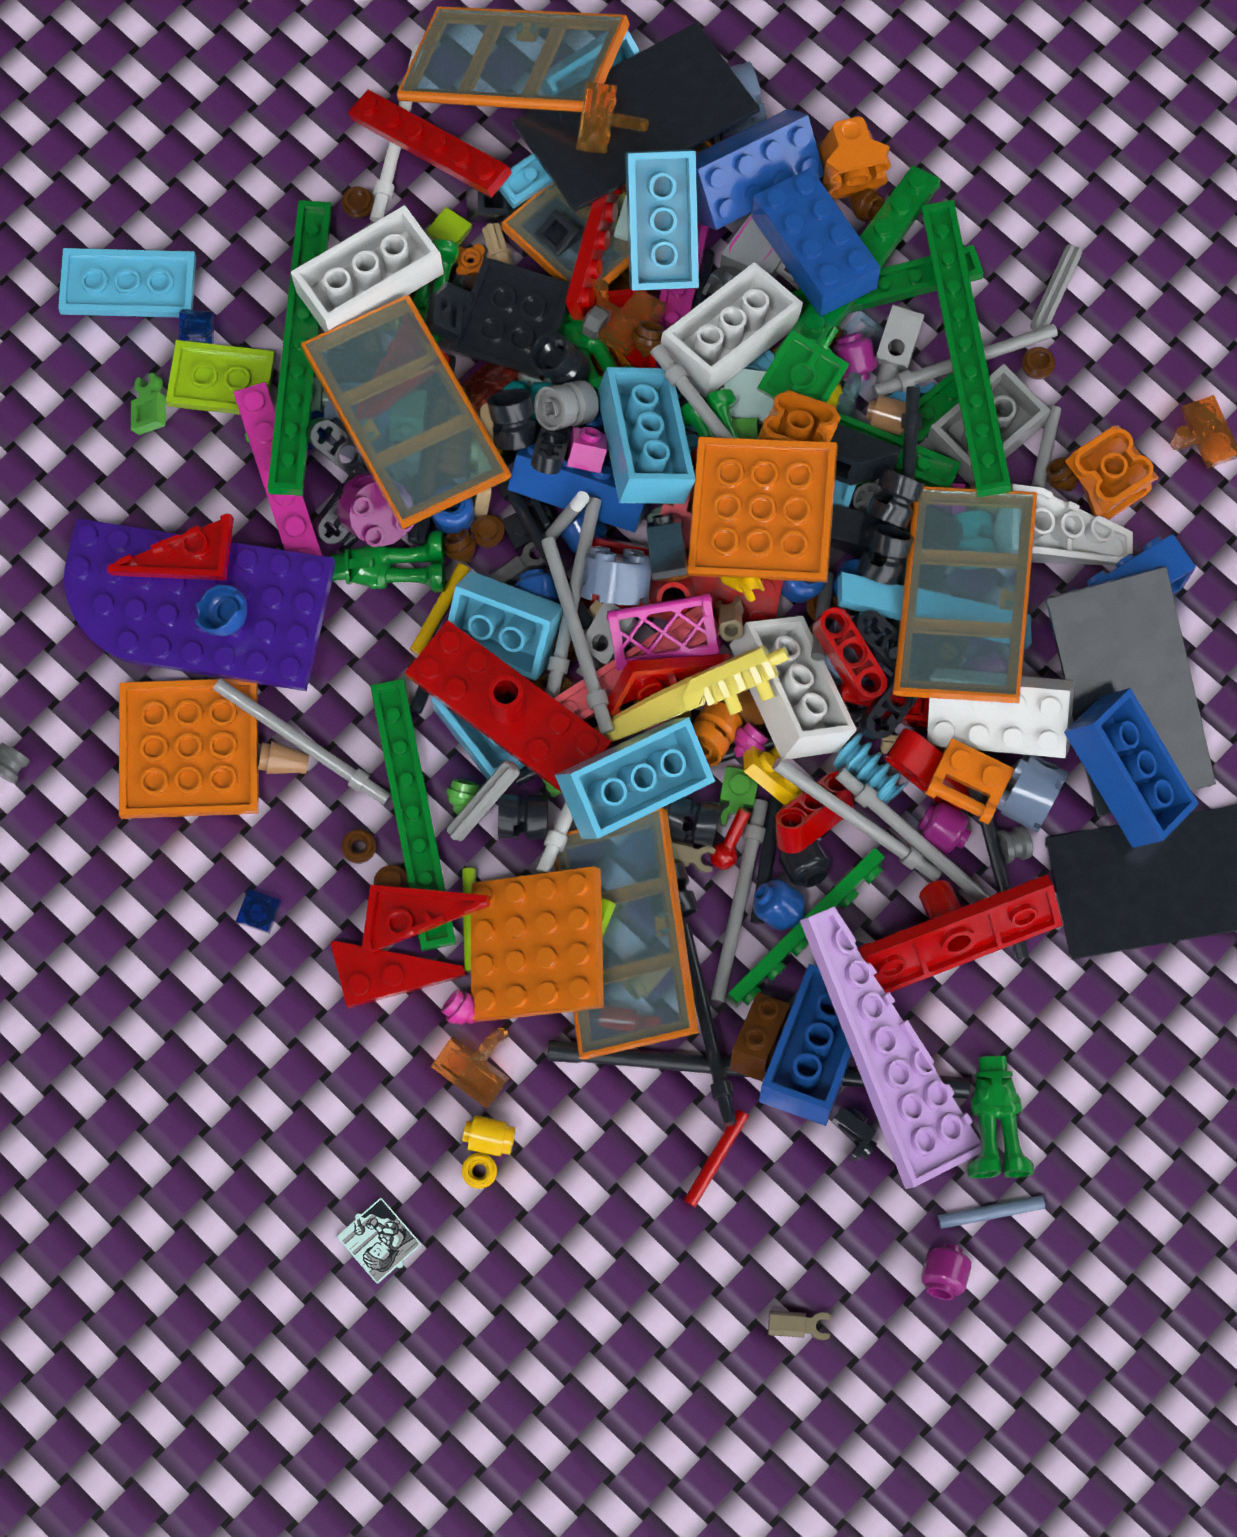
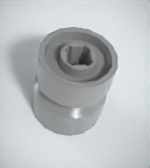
[534,380,599,431]

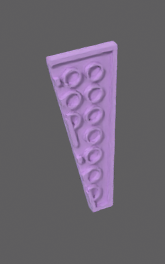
[800,907,981,1189]

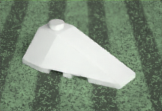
[994,484,1133,565]

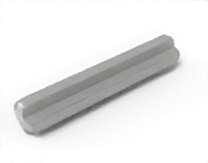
[1030,244,1082,330]
[447,761,520,841]

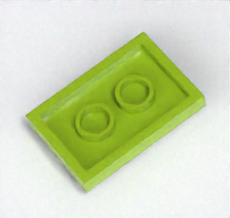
[166,340,276,415]

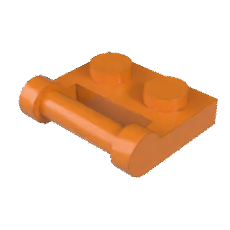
[925,738,1014,825]

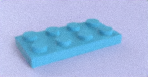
[58,248,196,318]

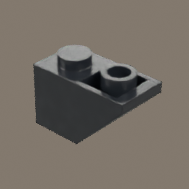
[831,424,902,486]

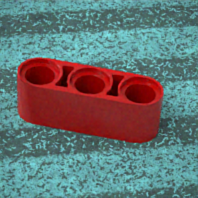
[813,607,887,703]
[885,728,969,811]
[775,771,854,854]

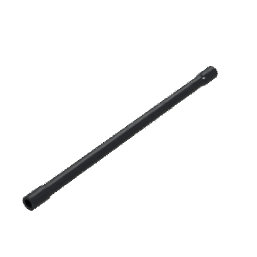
[547,1040,970,1099]

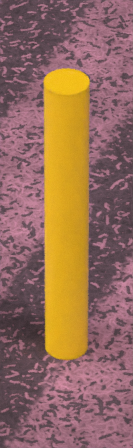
[410,563,470,655]

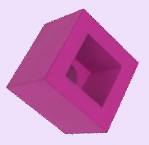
[567,427,607,473]

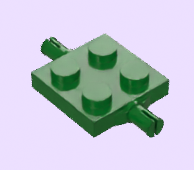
[757,324,850,403]

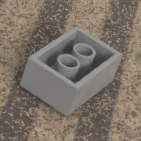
[927,364,1050,486]

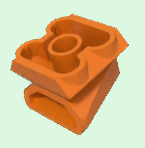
[817,116,891,200]
[757,390,841,442]
[1065,425,1159,520]

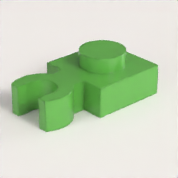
[131,373,166,435]
[720,766,758,827]

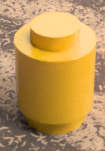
[462,1115,516,1157]

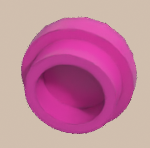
[734,722,769,757]
[441,989,477,1025]

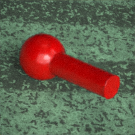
[710,807,751,870]

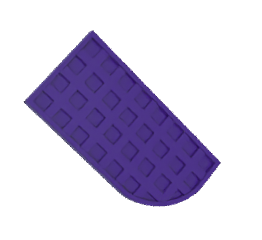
[64,519,336,692]

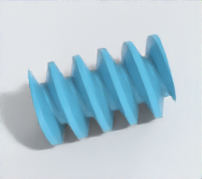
[834,732,908,804]

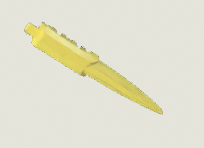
[594,645,789,742]

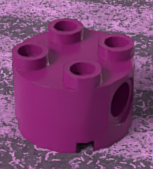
[337,472,414,547]

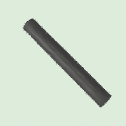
[811,572,834,661]

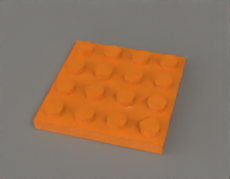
[688,437,838,582]
[119,679,259,819]
[471,866,604,1022]

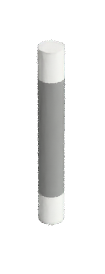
[544,491,589,541]

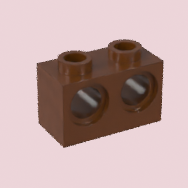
[730,992,790,1082]

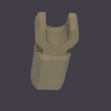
[715,595,744,642]
[653,839,716,873]
[768,1310,831,1341]

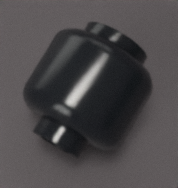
[779,840,830,888]

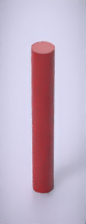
[683,1109,749,1208]

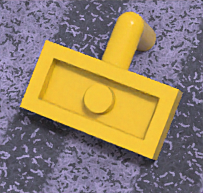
[743,746,802,806]

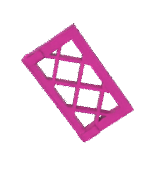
[606,594,719,671]

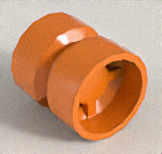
[692,702,743,766]

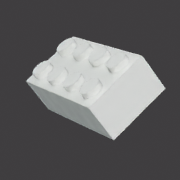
[291,205,444,332]
[661,262,803,398]
[729,616,857,760]
[927,669,1075,758]

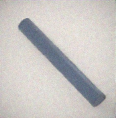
[938,1195,1045,1229]

